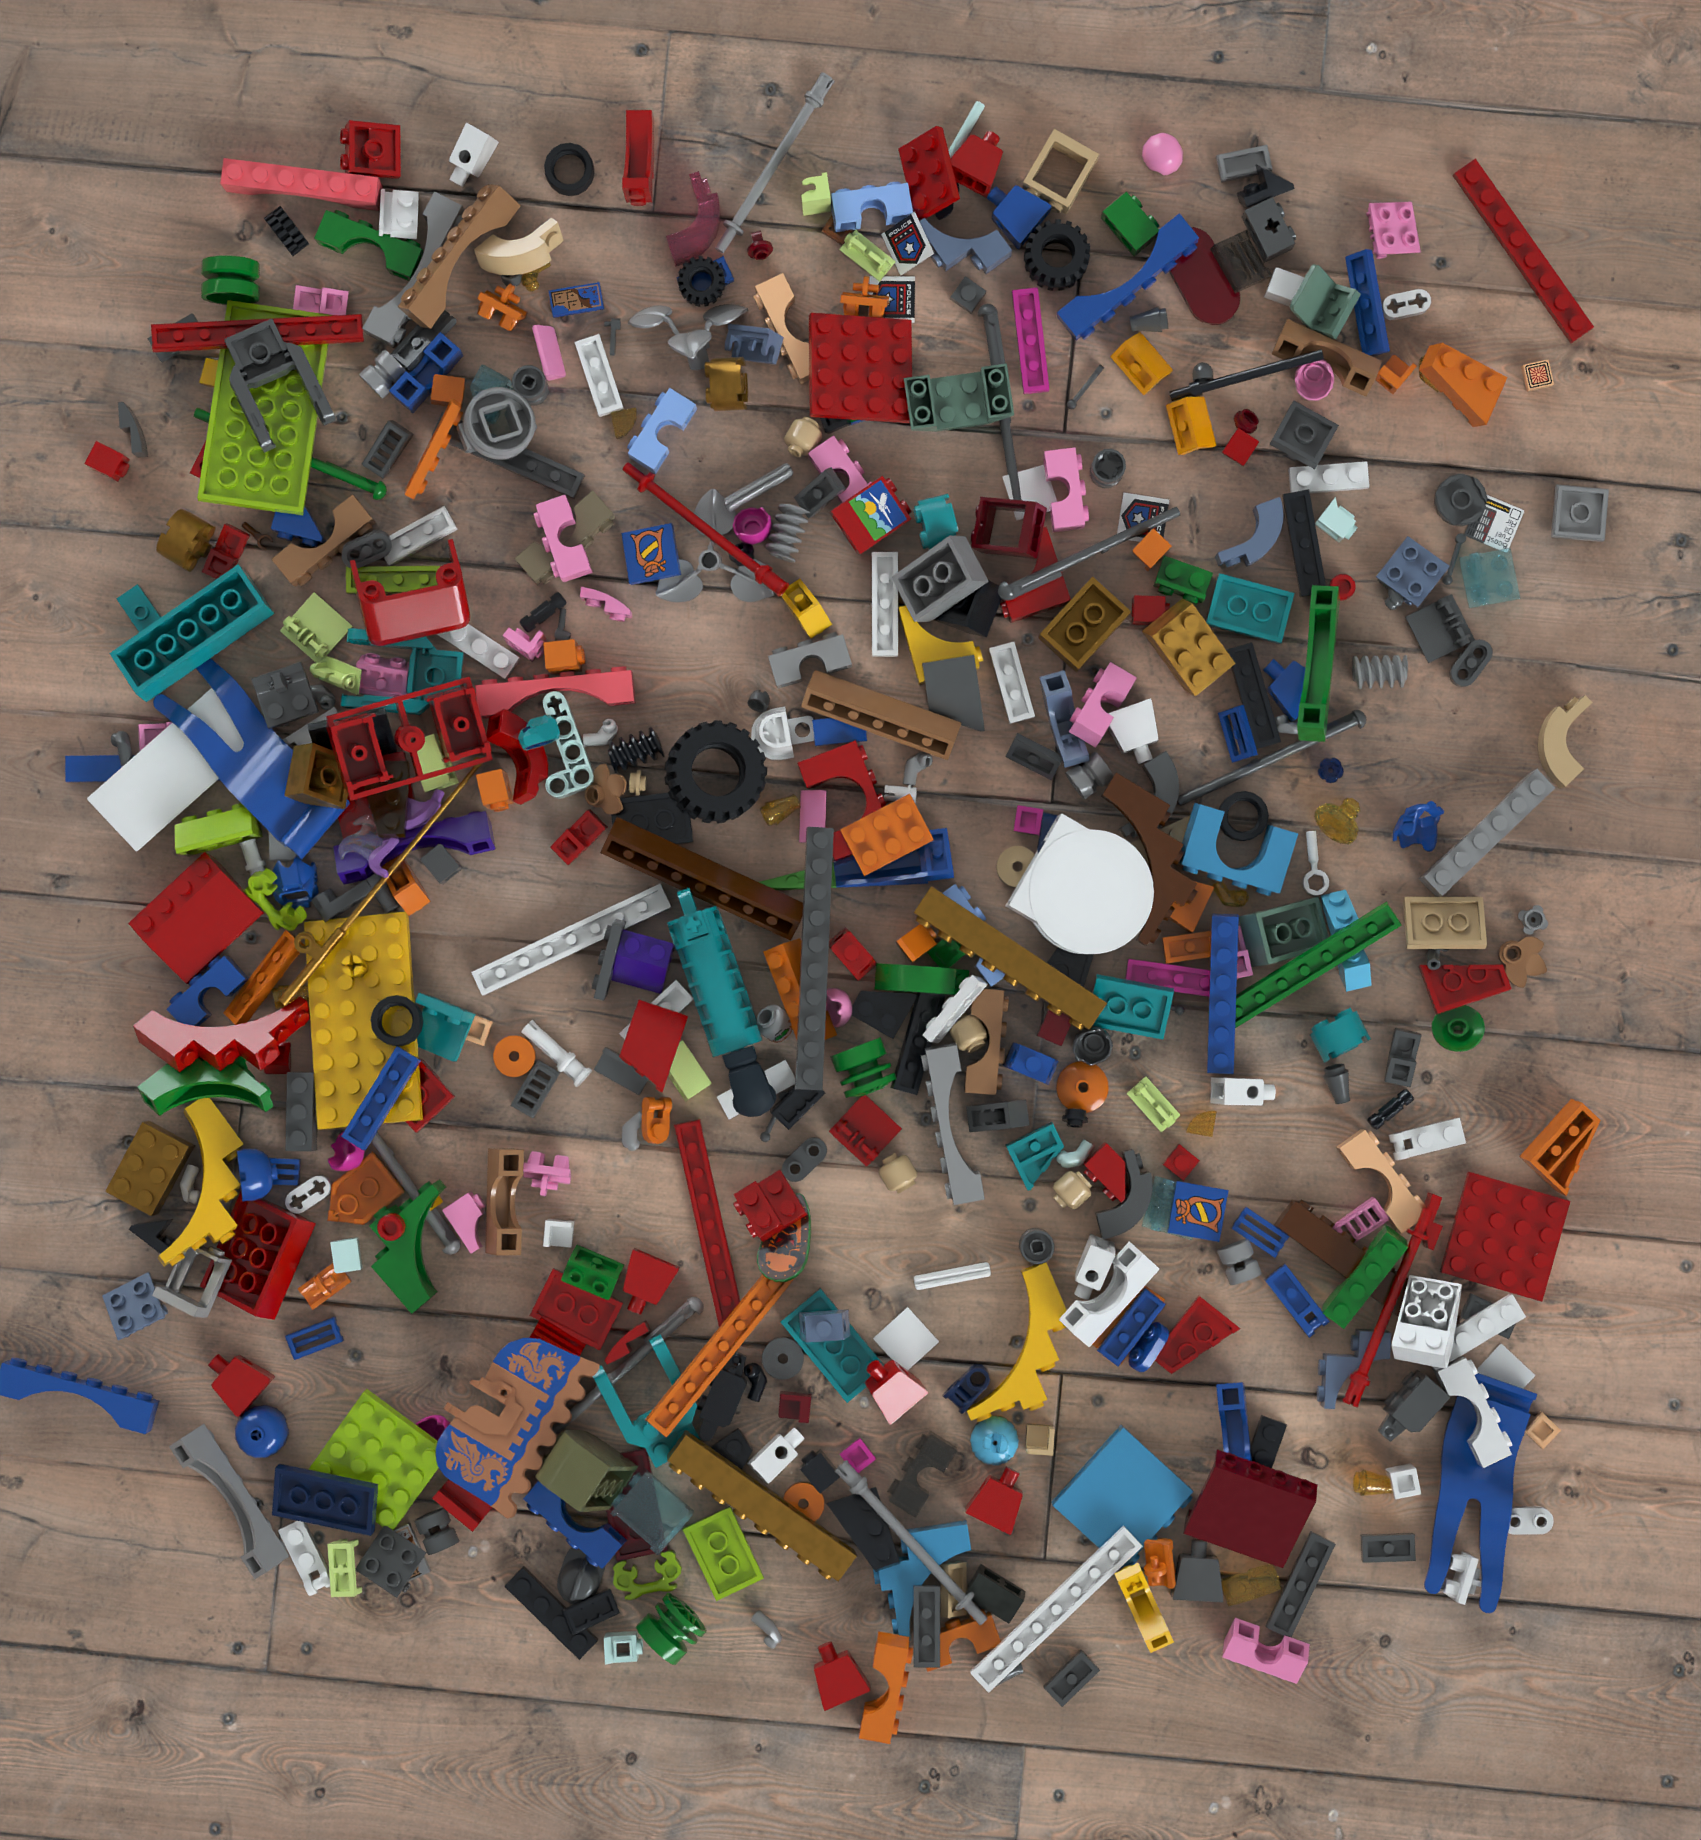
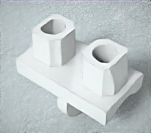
[1440,1551,1481,1605]

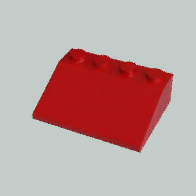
[128,852,264,984]
[200,1191,316,1320]

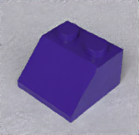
[611,929,675,994]

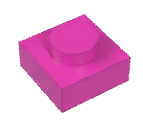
[1013,805,1043,836]
[839,1437,876,1473]

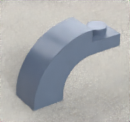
[1215,497,1283,568]

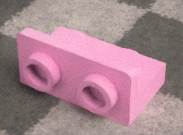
[503,627,547,662]
[356,653,409,697]

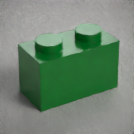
[1101,191,1159,257]

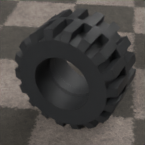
[1024,219,1090,291]

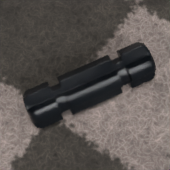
[519,592,567,632]
[1367,1089,1414,1130]

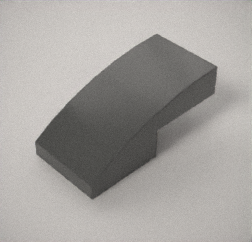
[118,402,148,458]
[1384,1028,1422,1087]

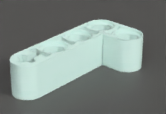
[543,691,594,799]

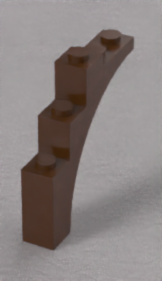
[1101,772,1198,946]

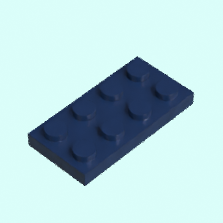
[272,1464,378,1536]

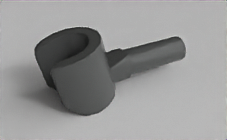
[554,608,571,641]

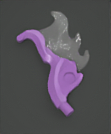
[338,789,445,878]

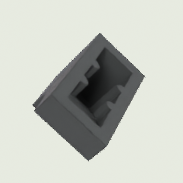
[966,1099,1029,1132]

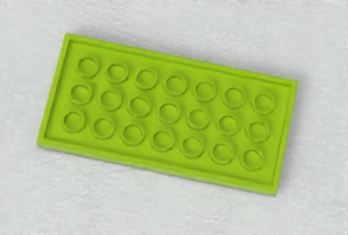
[197,300,332,515]

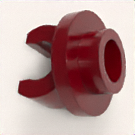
[747,231,773,260]

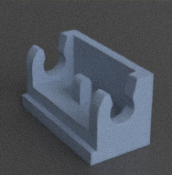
[725,324,784,365]

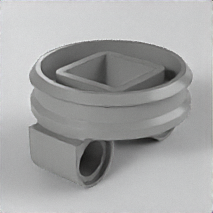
[456,387,537,460]

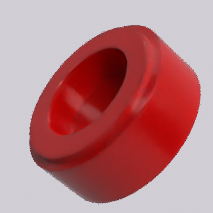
[1329,574,1356,601]
[377,1213,405,1241]

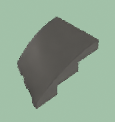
[922,655,985,732]

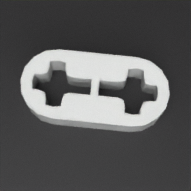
[1382,289,1431,320]
[285,1175,332,1214]

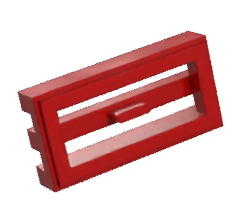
[529,1318,586,1356]

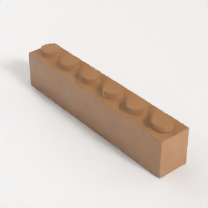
[801,670,961,760]

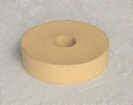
[996,846,1035,888]

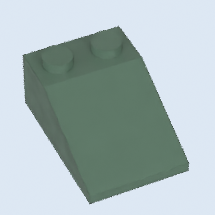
[1239,896,1328,967]

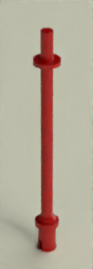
[622,462,789,597]
[1342,1207,1433,1408]

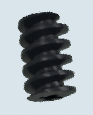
[608,727,665,773]

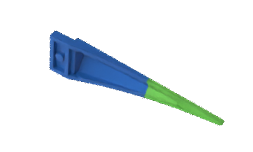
[759,828,954,890]

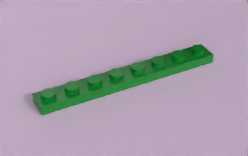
[1208,901,1402,1028]

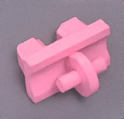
[523,1151,571,1196]

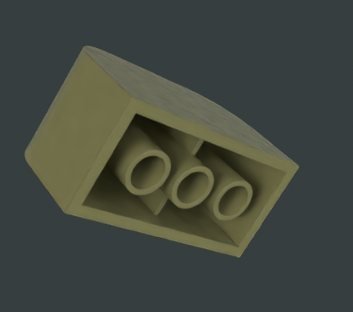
[535,1430,638,1512]

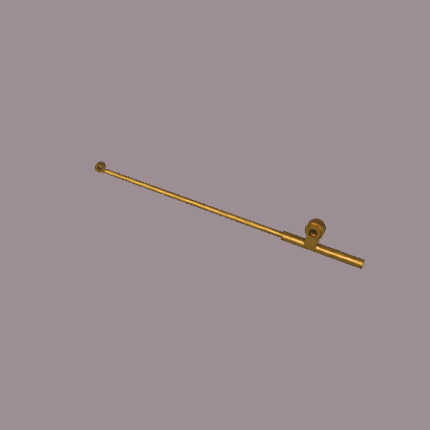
[278,757,482,1006]

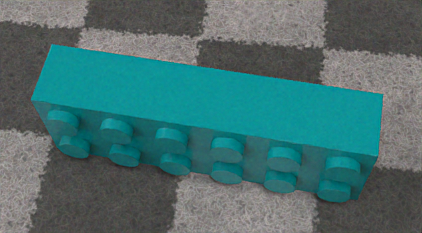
[109,564,275,702]

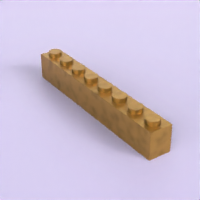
[913,886,1107,1031]
[667,1430,857,1582]

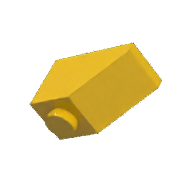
[781,578,832,639]

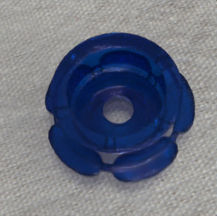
[1318,758,1344,783]

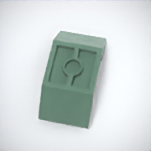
[904,363,1014,432]

